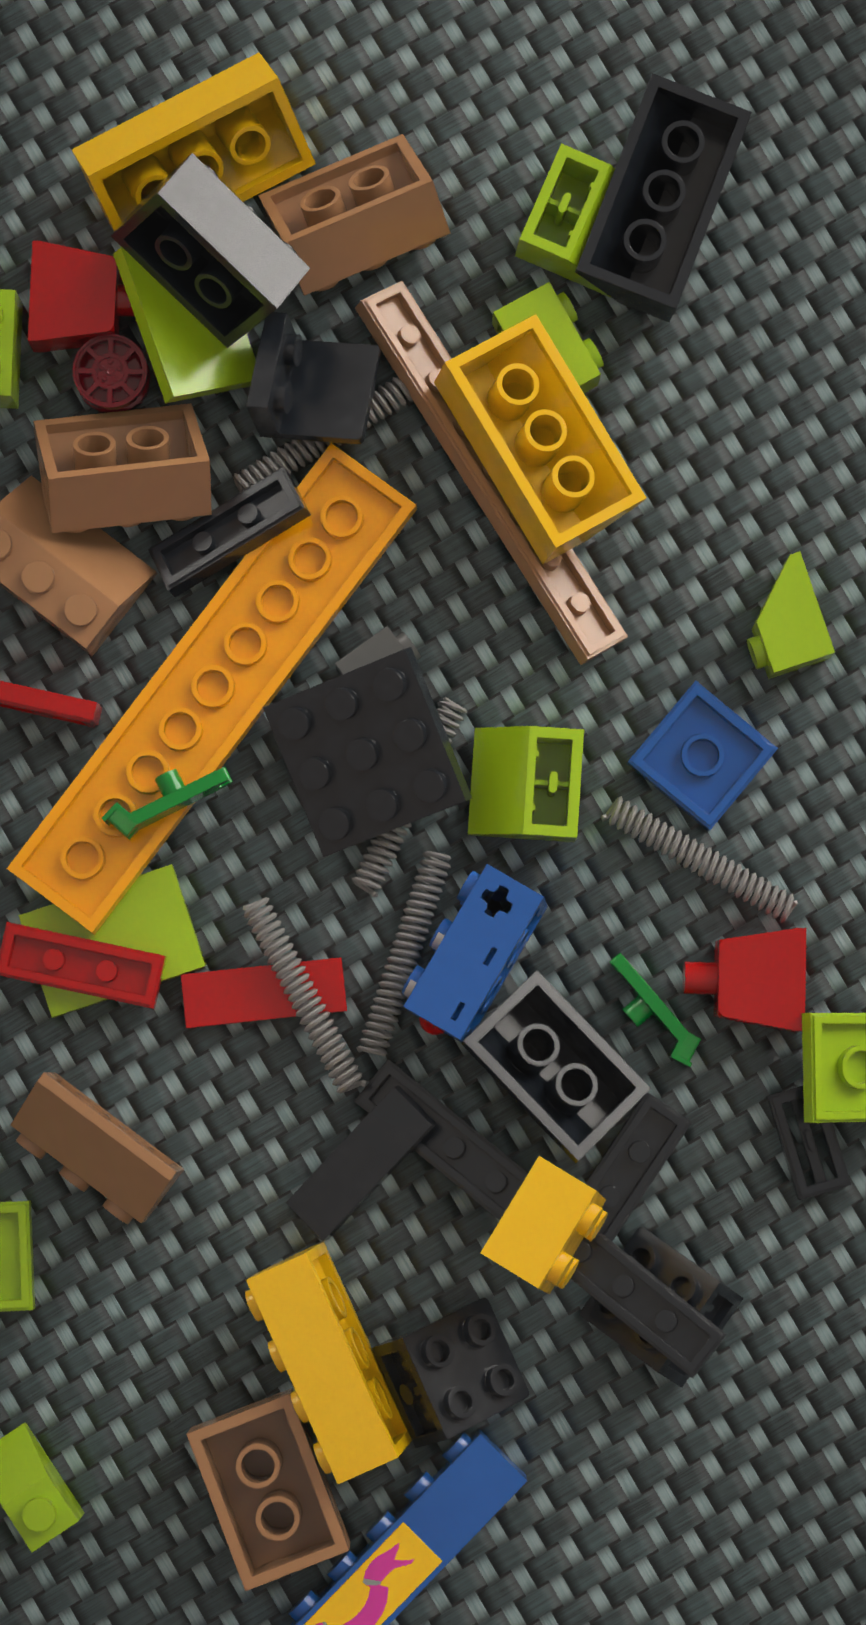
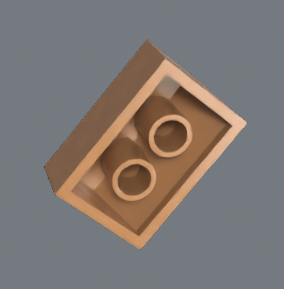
[258,134,450,296]
[33,403,212,533]
[0,475,158,656]
[11,1072,184,1225]

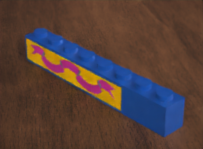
[288,1429,527,1625]

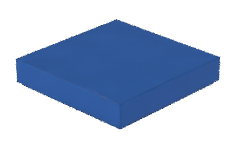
[627,680,778,832]

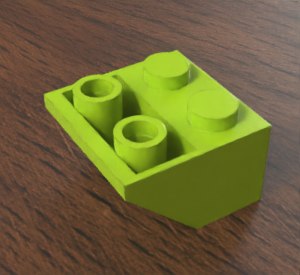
[515,143,615,298]
[468,726,584,842]

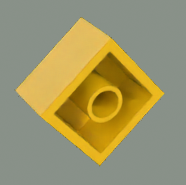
[480,1156,608,1294]

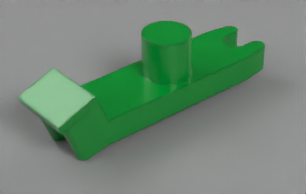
[102,767,233,840]
[609,953,701,1067]

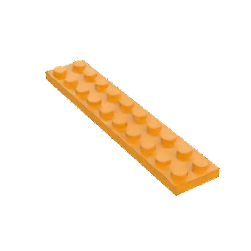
[6,443,417,935]

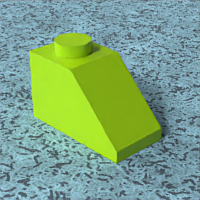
[747,551,835,679]
[0,1422,85,1552]

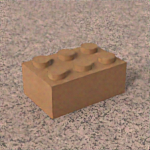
[186,1388,351,1591]

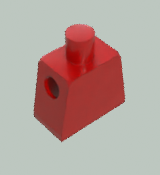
[28,241,135,353]
[683,928,806,1032]

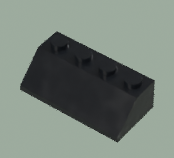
[575,73,752,322]

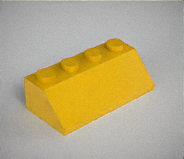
[71,52,316,232]
[434,314,647,564]
[245,1241,412,1484]

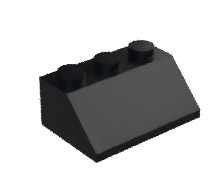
[461,970,651,1163]

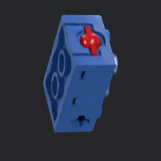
[401,864,548,1042]

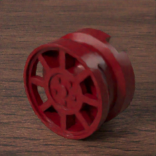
[72,334,151,413]

